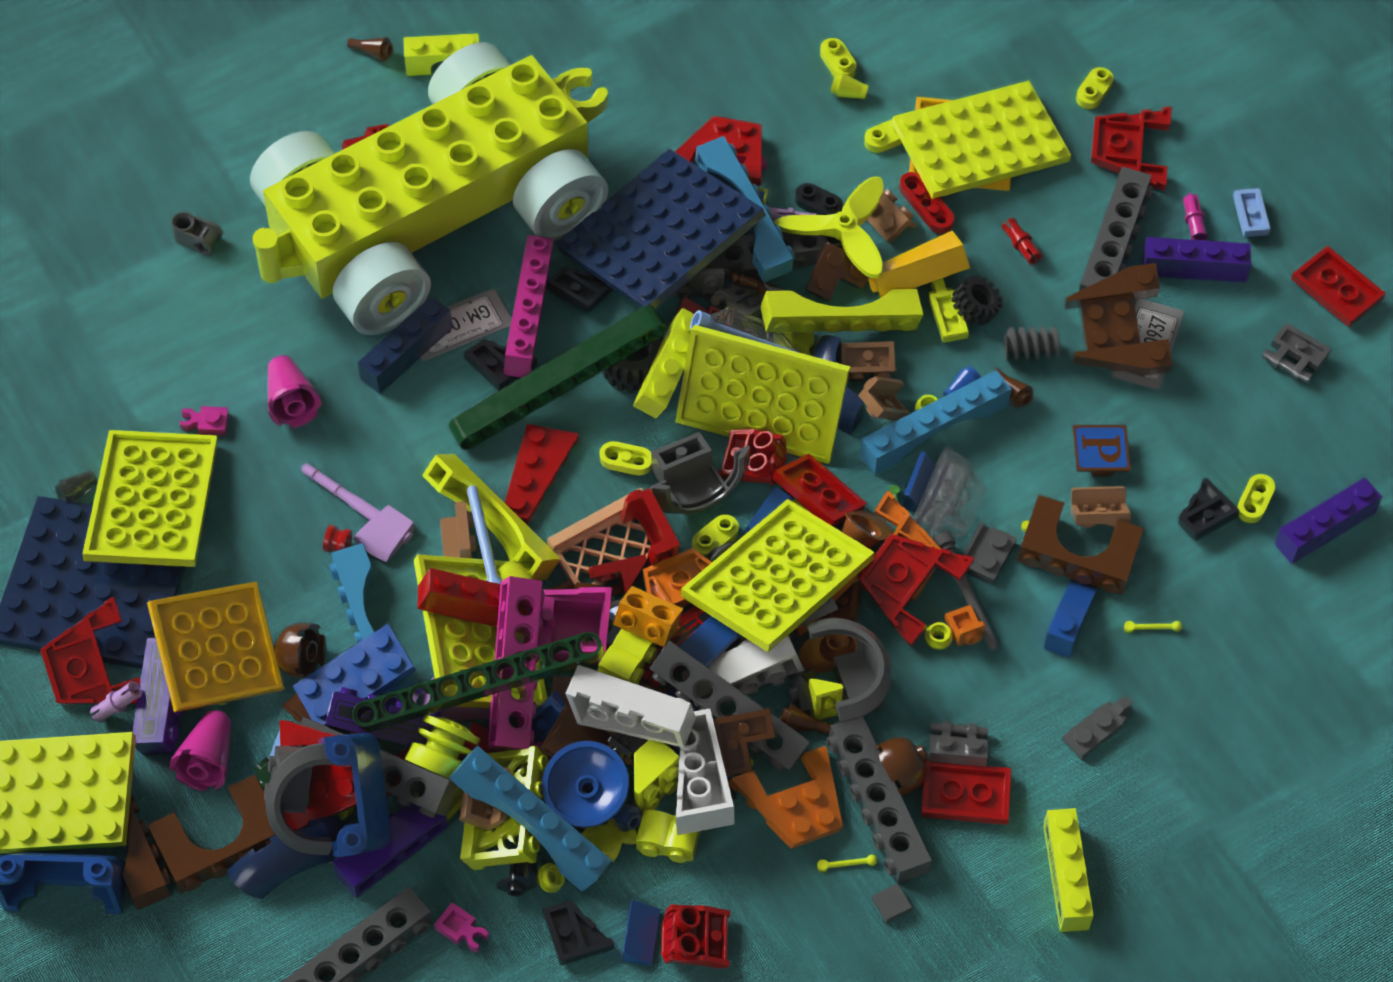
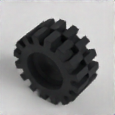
[952,275,1003,326]

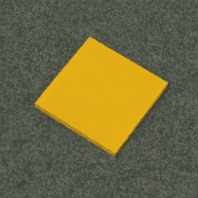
[147,581,284,713]

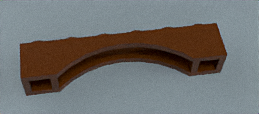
[122,796,172,910]

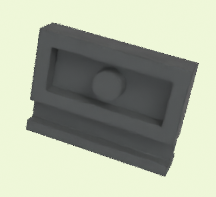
[962,522,1017,585]

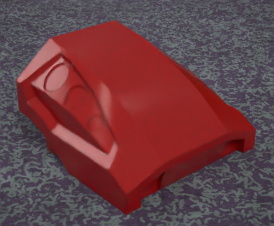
[718,429,787,485]
[661,904,730,968]

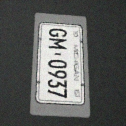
[420,289,512,361]
[1112,299,1184,390]

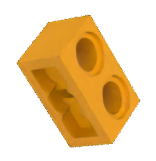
[613,586,683,647]

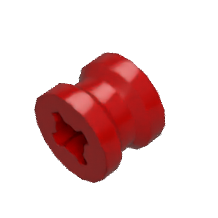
[323,525,353,553]

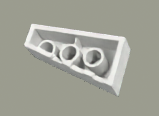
[681,635,804,709]
[566,665,696,747]
[676,709,735,835]

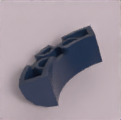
[811,335,864,436]
[227,815,344,899]

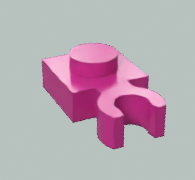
[179,406,229,436]
[434,902,489,953]

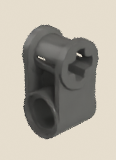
[171,212,223,255]

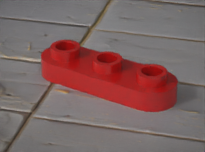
[899,172,954,234]

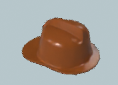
[841,510,893,549]
[799,634,857,673]

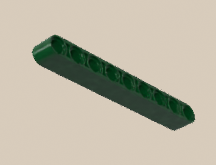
[448,305,667,450]
[352,632,604,732]

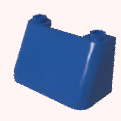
[318,733,391,857]
[0,852,126,914]

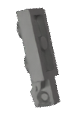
[1062,695,1133,760]

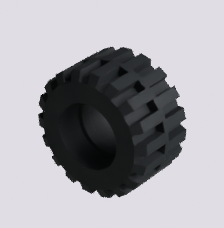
[603,336,663,394]

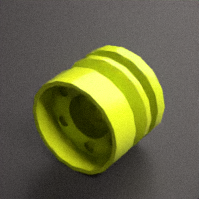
[404,714,480,780]

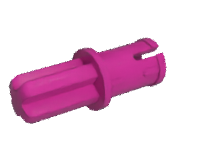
[1183,193,1207,240]

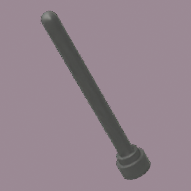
[933,531,999,651]

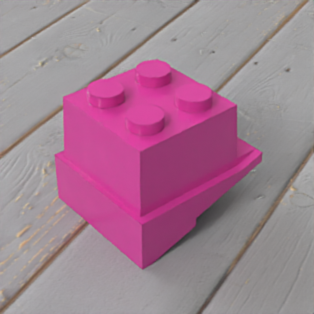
[537,587,612,665]

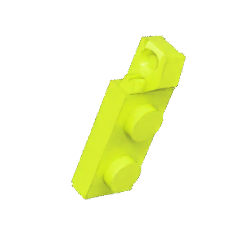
[928,278,969,343]

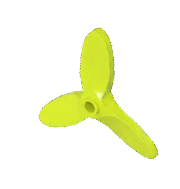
[774,177,884,278]

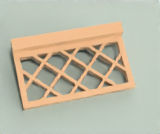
[547,488,650,586]

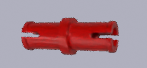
[1001,218,1043,265]

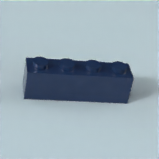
[357,296,453,394]

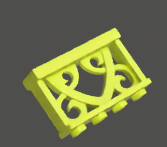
[460,746,549,870]

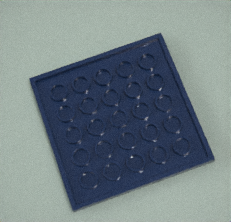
[555,149,766,309]
[0,496,186,669]

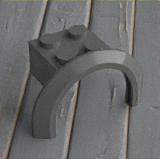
[651,432,750,514]
[805,618,892,723]
[264,744,344,855]

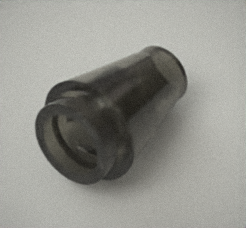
[55,470,98,503]

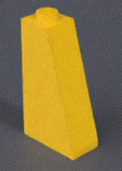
[868,231,970,298]

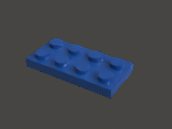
[293,624,417,727]

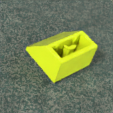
[634,740,680,818]

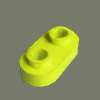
[820,38,857,78]
[1076,67,1114,110]
[864,119,903,153]
[600,441,652,476]
[1237,474,1275,523]
[691,515,739,557]

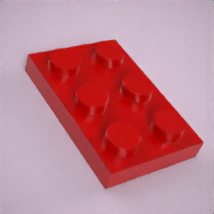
[1291,245,1386,327]
[772,454,867,527]
[921,760,1011,825]

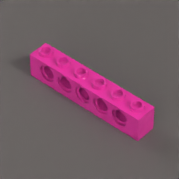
[504,235,553,378]
[487,576,545,751]

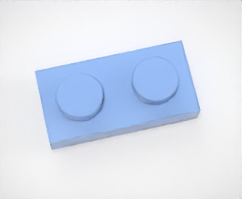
[1233,188,1270,237]

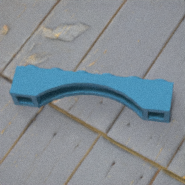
[695,136,795,283]
[860,370,1011,476]
[328,543,415,695]
[449,746,611,892]

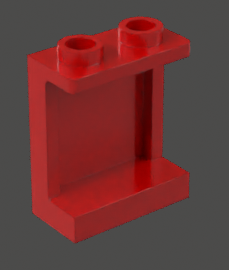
[621,488,680,568]

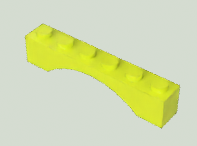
[760,289,923,333]
[422,454,561,580]

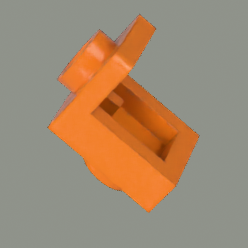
[944,605,986,646]

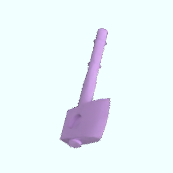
[301,463,414,562]

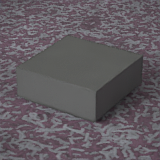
[871,883,912,924]

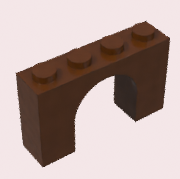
[1017,494,1144,595]
[148,775,275,894]

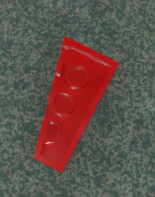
[504,424,579,524]

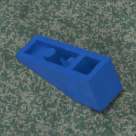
[1043,579,1097,658]

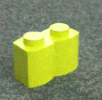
[598,628,658,685]
[636,810,700,863]

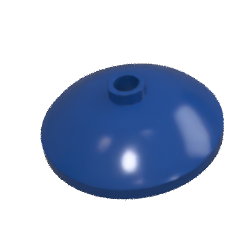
[542,741,629,828]

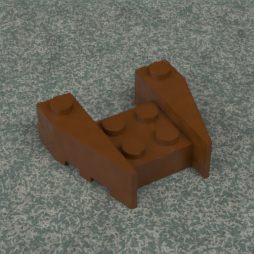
[1064,263,1173,376]

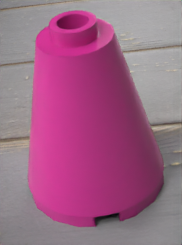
[268,355,322,427]
[169,710,232,791]

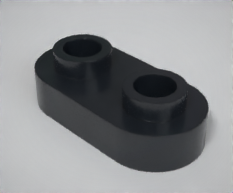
[795,183,843,215]

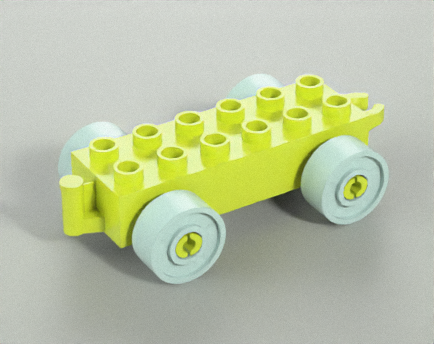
[250,42,608,335]

